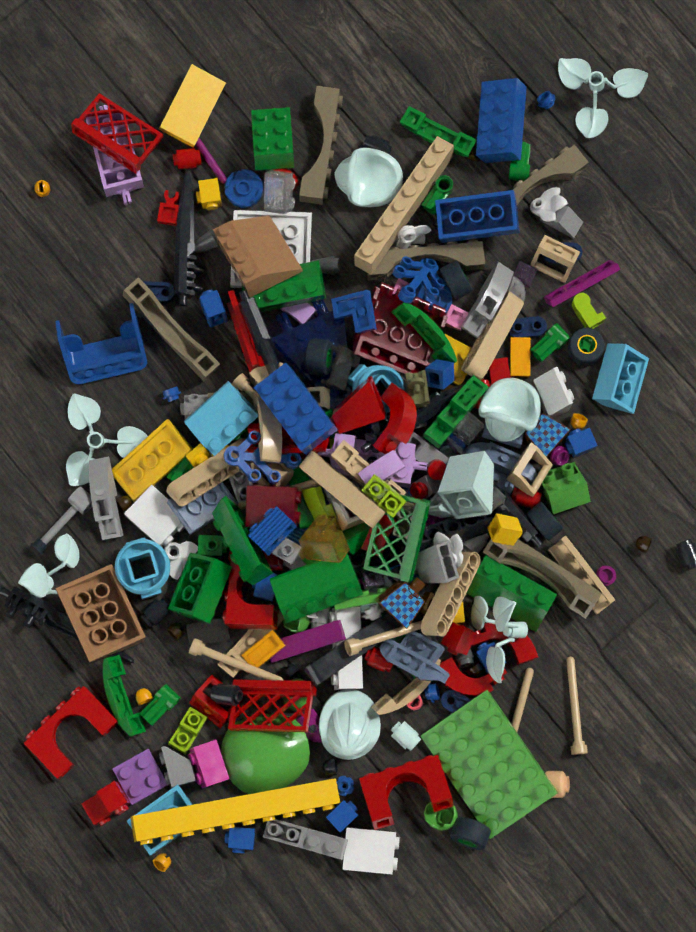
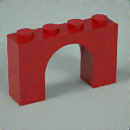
[223,549,283,630]
[24,686,118,780]
[359,755,454,830]

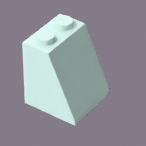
[437,451,494,519]

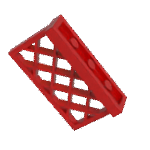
[72,93,163,174]
[227,290,265,373]
[228,680,317,732]

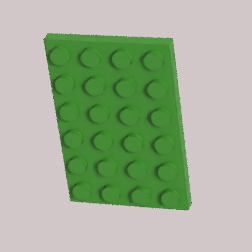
[421,690,558,839]

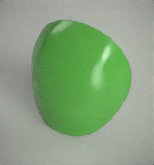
[221,713,310,794]

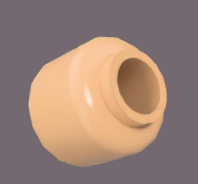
[545,771,570,798]

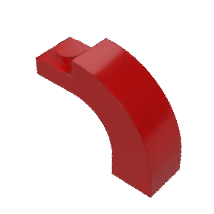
[373,382,417,455]
[471,623,538,665]
[439,657,507,697]

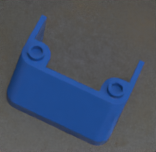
[55,303,147,384]

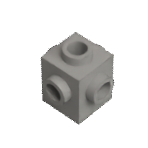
[180,394,208,420]

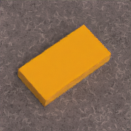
[510,337,530,378]
[241,630,286,668]

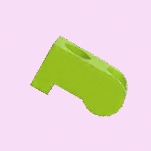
[572,293,606,329]

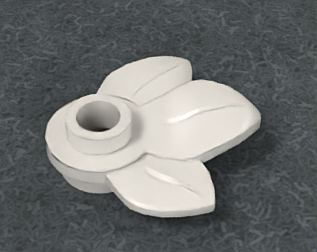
[530,187,568,222]
[396,225,431,249]
[433,532,463,568]
[164,541,198,580]
[361,604,385,621]

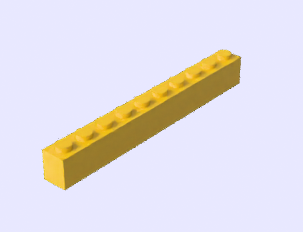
[130,778,340,845]

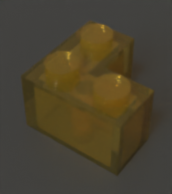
[299,515,350,563]

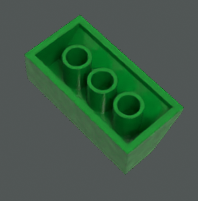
[242,260,326,312]
[212,496,273,585]
[270,550,363,623]
[466,555,557,632]

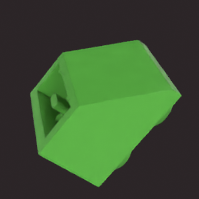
[540,462,591,514]

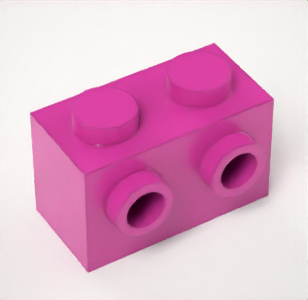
[188,740,229,788]

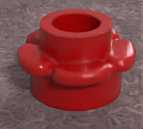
[410,482,429,499]

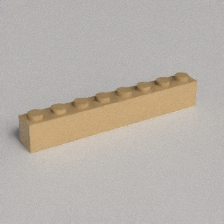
[354,136,454,275]

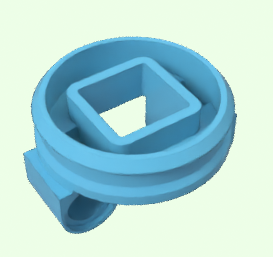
[346,364,405,420]
[115,537,170,600]

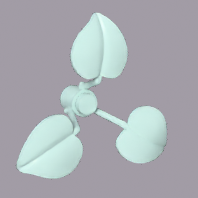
[558,58,648,139]
[66,394,148,486]
[18,533,79,598]
[471,596,528,683]

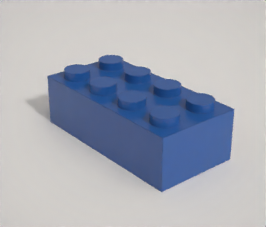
[476,78,527,163]
[435,190,520,243]
[254,363,338,454]

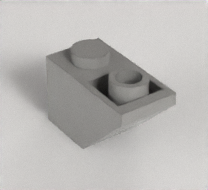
[407,432,449,465]
[159,746,196,788]

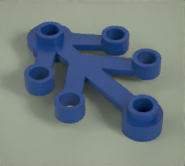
[392,256,446,303]
[224,430,301,484]

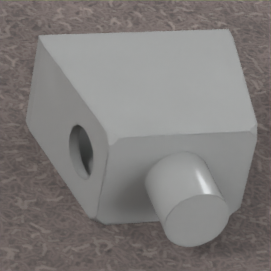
[414,540,459,583]

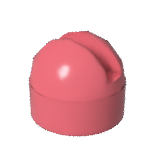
[407,695,423,710]

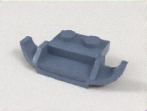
[465,442,538,495]
[379,631,450,684]

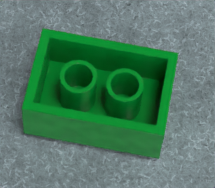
[251,107,294,170]
[168,553,232,624]

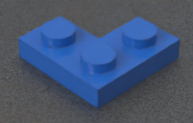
[331,290,377,334]

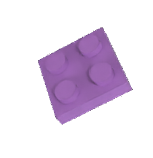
[113,749,167,805]

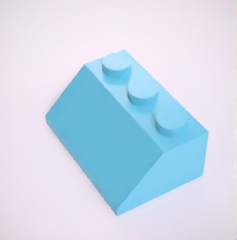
[592,343,649,414]
[184,381,258,456]
[127,784,193,855]

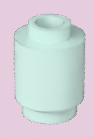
[391,721,421,751]

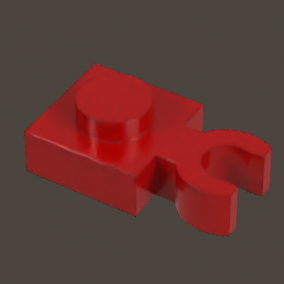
[157,190,179,226]

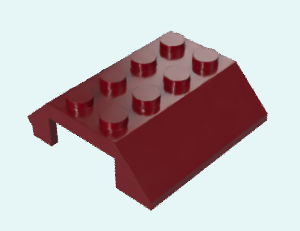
[353,282,448,375]

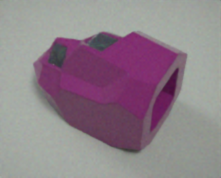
[297,709,322,742]

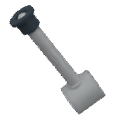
[31,487,92,555]

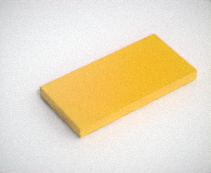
[159,64,226,148]
[112,419,193,502]

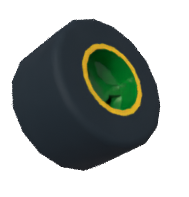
[440,260,473,300]
[568,328,605,366]
[305,338,333,376]
[526,502,563,540]
[450,817,491,850]

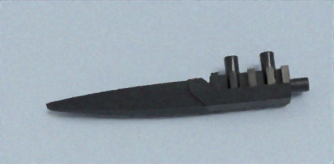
[173,168,204,306]
[238,290,280,375]
[361,381,468,453]
[446,436,543,548]
[0,586,134,663]

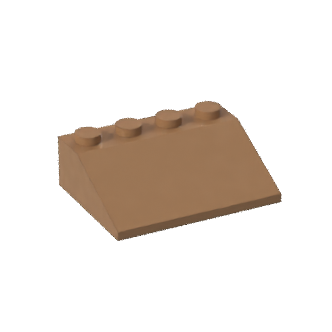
[213,215,303,297]
[56,564,146,663]

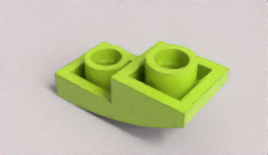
[361,473,406,517]
[302,486,337,526]
[168,707,207,755]

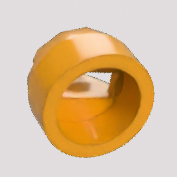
[34,180,50,197]
[570,413,588,430]
[135,688,153,705]
[153,853,171,872]

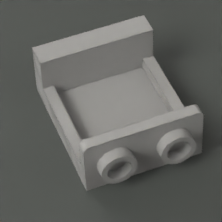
[272,538,308,570]

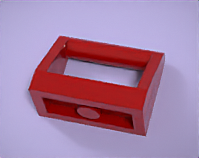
[189,675,244,729]

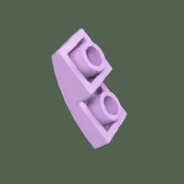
[280,303,316,326]
[358,450,405,484]

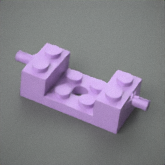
[86,105,144,205]
[318,433,428,488]

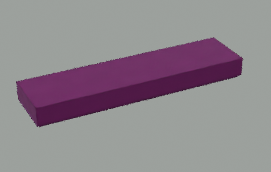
[544,260,620,307]
[270,620,346,663]

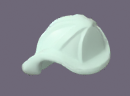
[334,148,403,207]
[479,378,540,442]
[319,689,381,760]

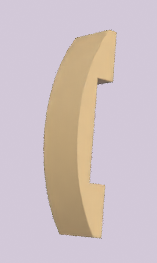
[252,390,282,463]
[331,440,406,495]
[217,603,284,678]
[371,659,441,715]

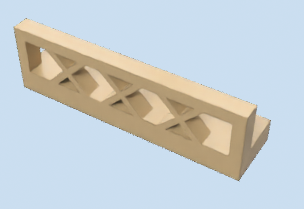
[548,535,615,615]

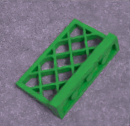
[363,494,431,582]

